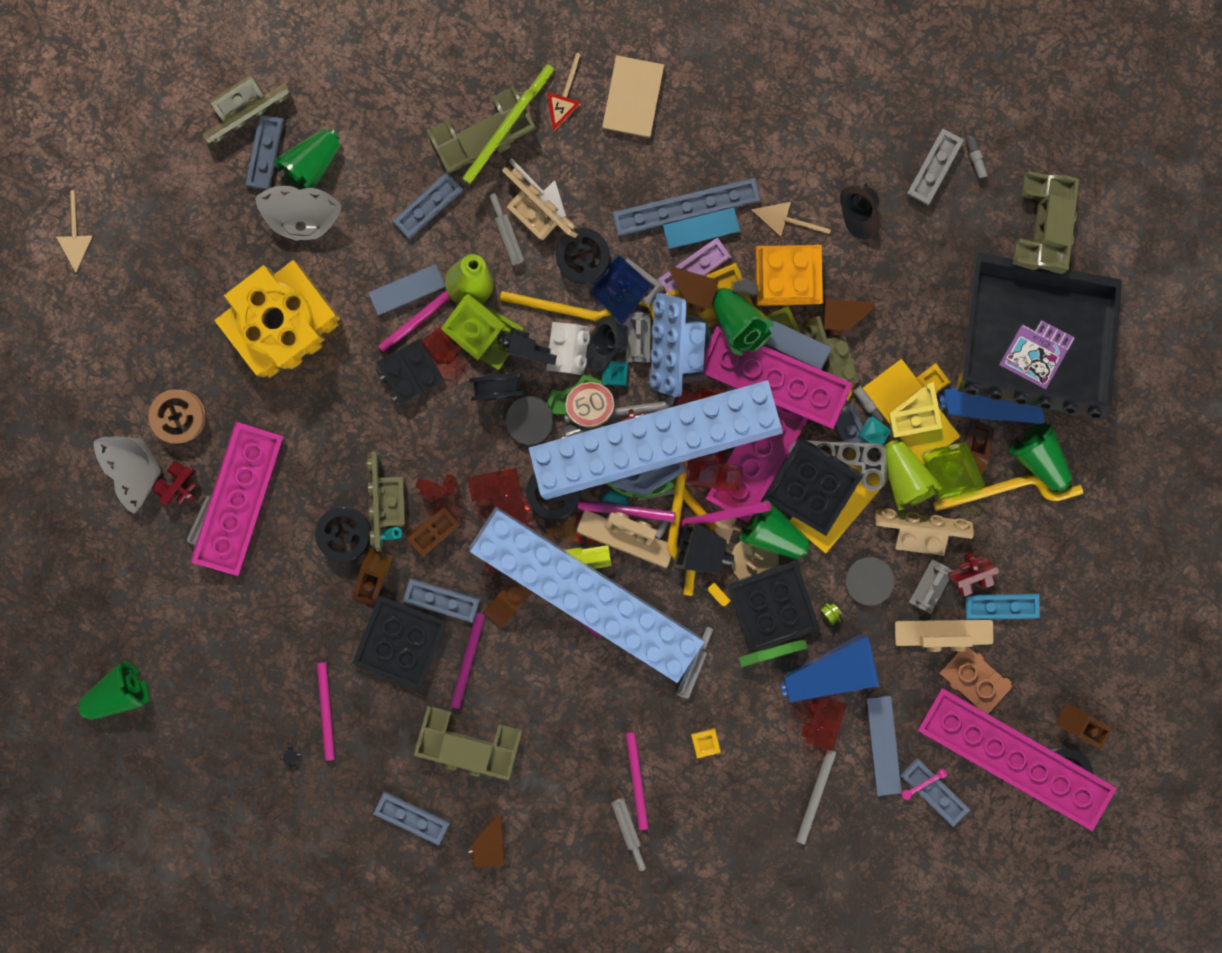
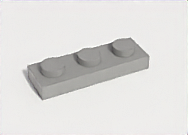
[907,128,964,206]

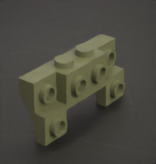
[426,86,536,173]
[1013,171,1079,274]
[414,706,522,781]

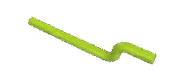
[462,64,555,184]

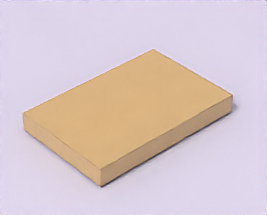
[602,55,664,138]

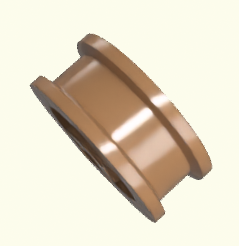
[148,389,206,443]

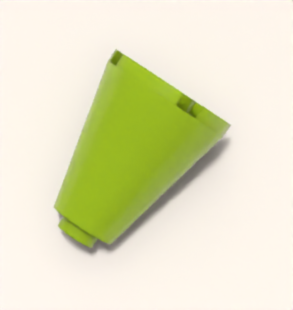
[445,254,494,305]
[885,440,942,511]

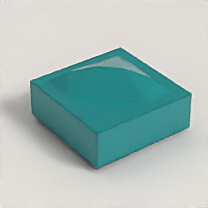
[601,361,628,387]
[857,416,891,451]

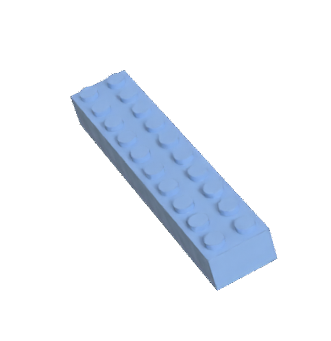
[529,380,783,500]
[469,507,704,683]

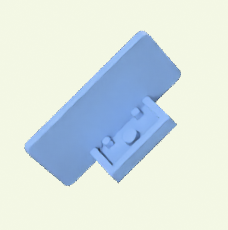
[649,293,706,397]

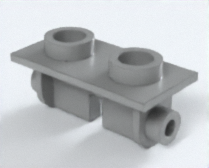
[626,312,651,362]
[909,559,953,614]

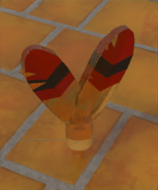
[546,510,599,546]

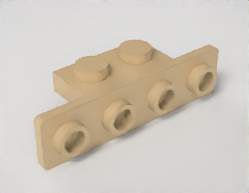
[502,167,578,240]
[875,509,974,556]
[576,510,671,568]
[895,620,993,652]

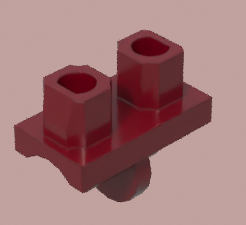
[152,461,196,505]
[948,553,999,596]

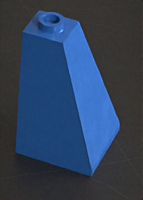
[938,388,1045,424]
[780,634,879,702]

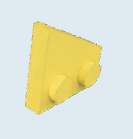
[889,382,942,438]

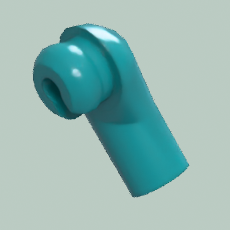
[601,490,631,506]
[369,527,402,548]

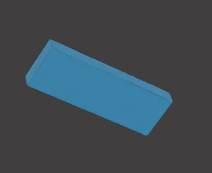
[663,208,740,250]
[965,594,1040,620]

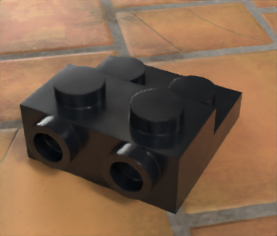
[497,327,557,365]
[376,338,445,405]

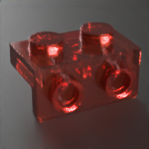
[415,474,457,499]
[801,696,847,751]

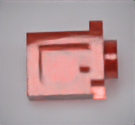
[420,326,462,365]

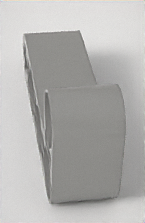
[789,440,888,491]

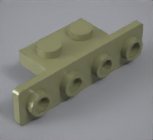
[203,75,290,144]
[802,316,859,412]
[367,451,405,552]

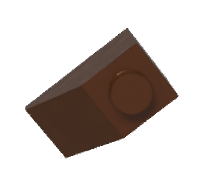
[668,265,719,312]
[822,299,875,336]
[956,420,994,480]
[352,547,394,607]
[483,579,533,628]
[1056,703,1113,749]
[469,813,505,867]

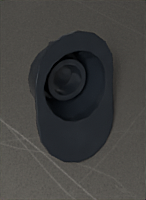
[840,183,879,240]
[586,316,629,371]

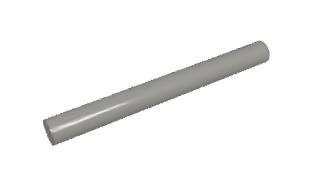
[796,749,837,844]

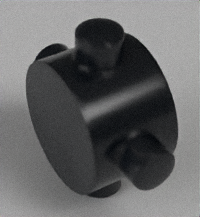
[280,746,302,768]

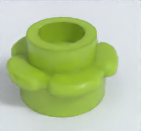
[820,603,842,626]

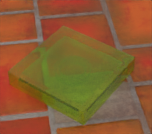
[921,442,985,497]

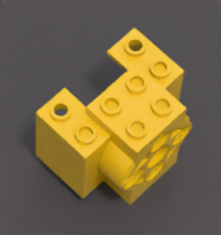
[214,260,341,378]

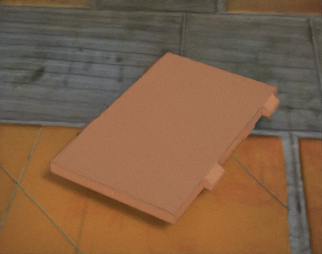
[940,647,1013,714]

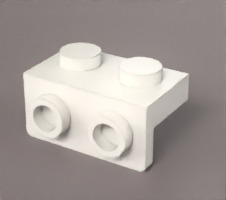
[546,322,590,375]

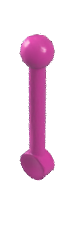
[901,769,947,800]

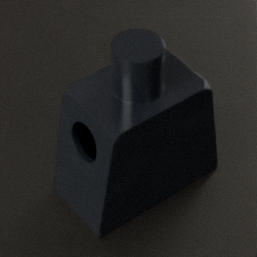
[673,523,734,574]

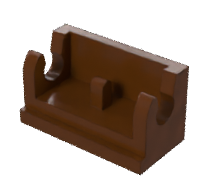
[406,502,460,557]

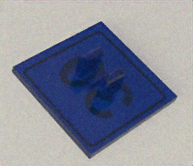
[589,255,653,323]

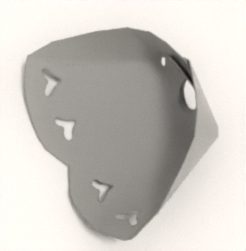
[255,186,342,241]
[94,436,161,513]

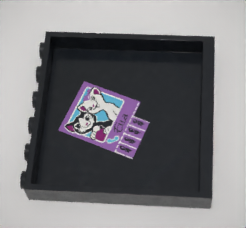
[957,252,1122,419]

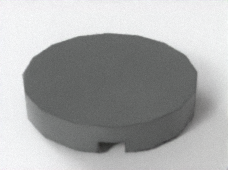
[506,396,555,445]
[845,557,894,605]

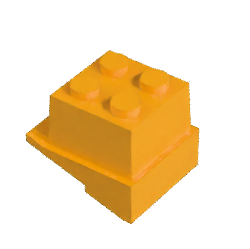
[754,245,823,307]

